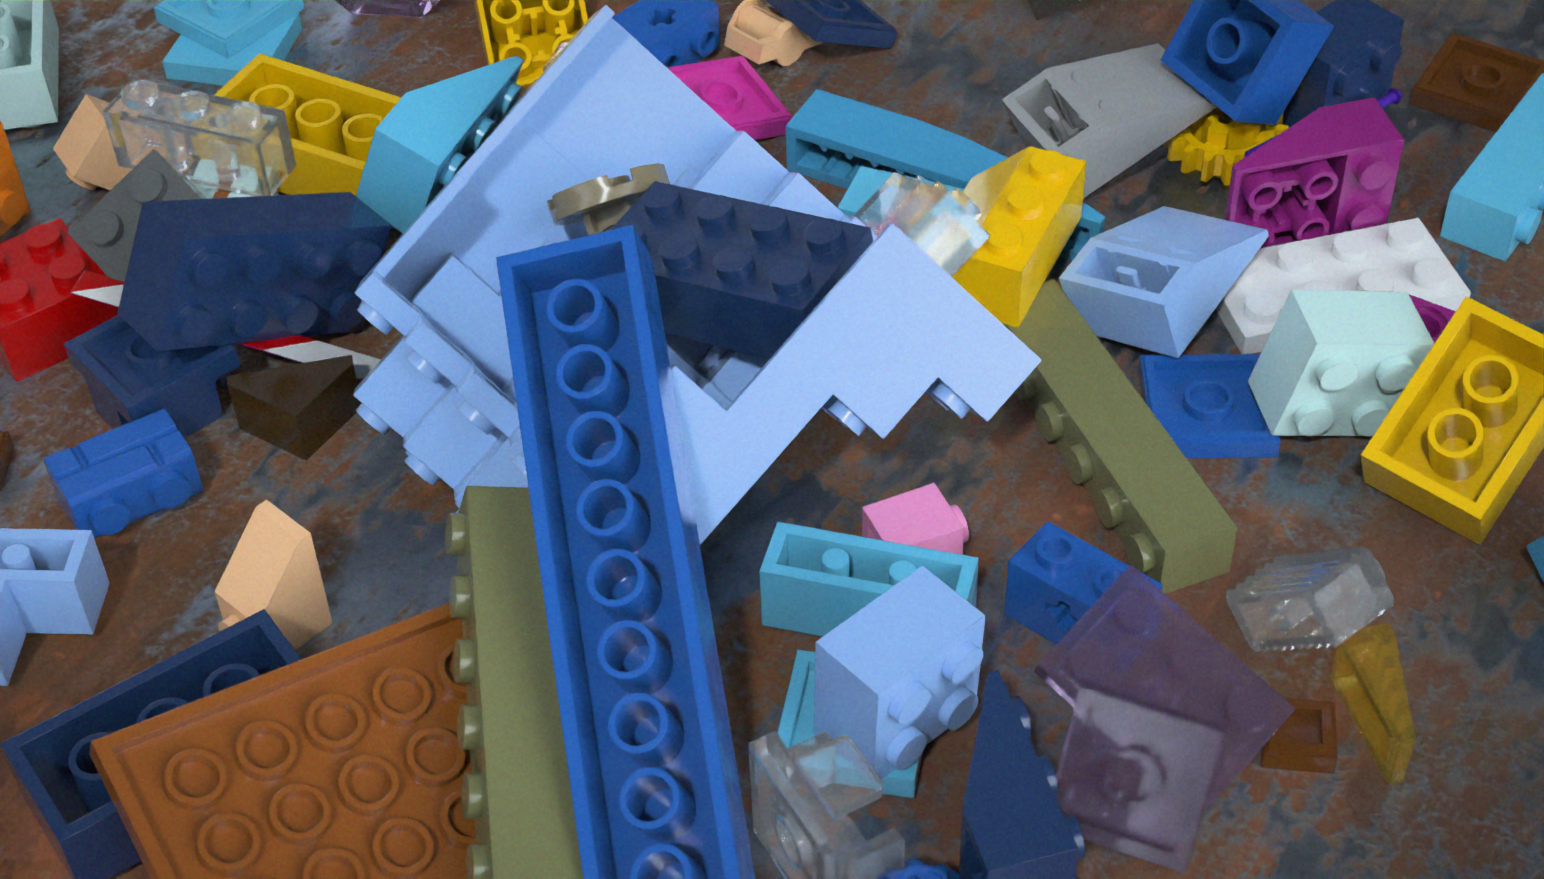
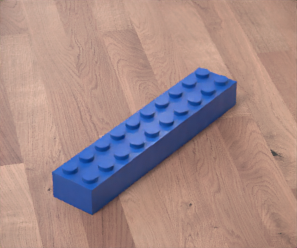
[496,225,756,879]

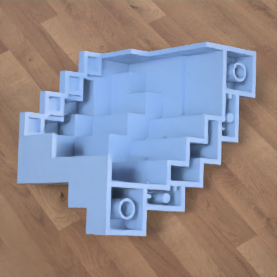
[353,5,1042,545]

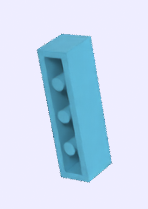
[1440,73,1544,262]

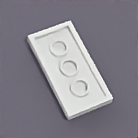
[1215,218,1471,354]

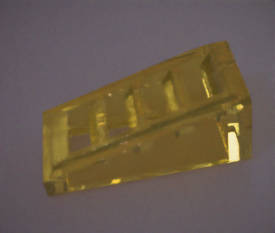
[1330,623,1416,785]

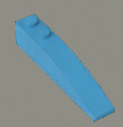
[786,89,1105,260]

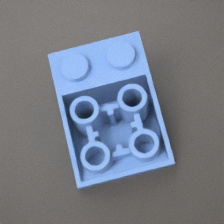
[1059,206,1269,358]

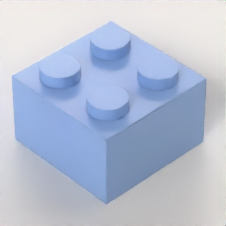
[813,566,985,786]

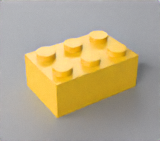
[1361,296,1544,545]

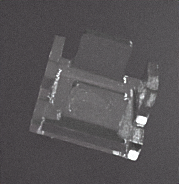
[749,731,905,879]

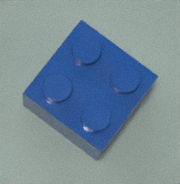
[1160,0,1334,125]

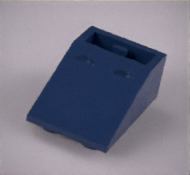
[959,670,1085,879]

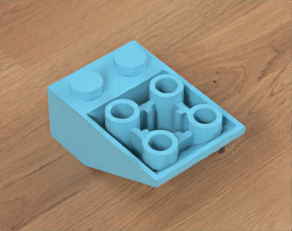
[356,56,524,233]

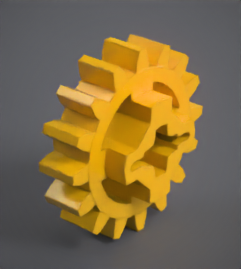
[1163,107,1289,185]

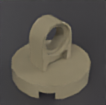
[547,163,670,235]

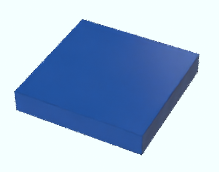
[1138,354,1281,458]

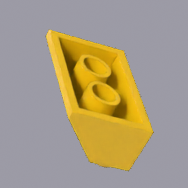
[925,146,1086,328]

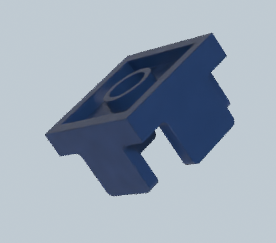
[64,315,241,438]

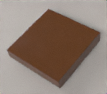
[1409,33,1544,132]

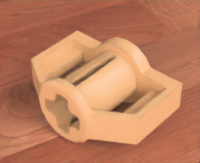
[724,0,822,66]

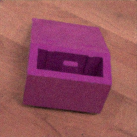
[1225,98,1404,248]

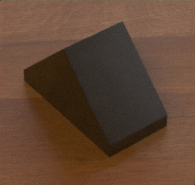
[227,355,362,461]

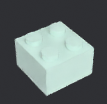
[1248,289,1435,436]

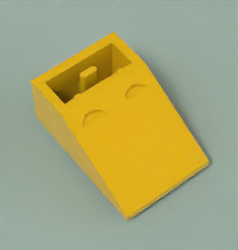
[474,0,588,88]

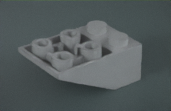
[1002,43,1217,198]

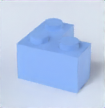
[0,528,110,686]

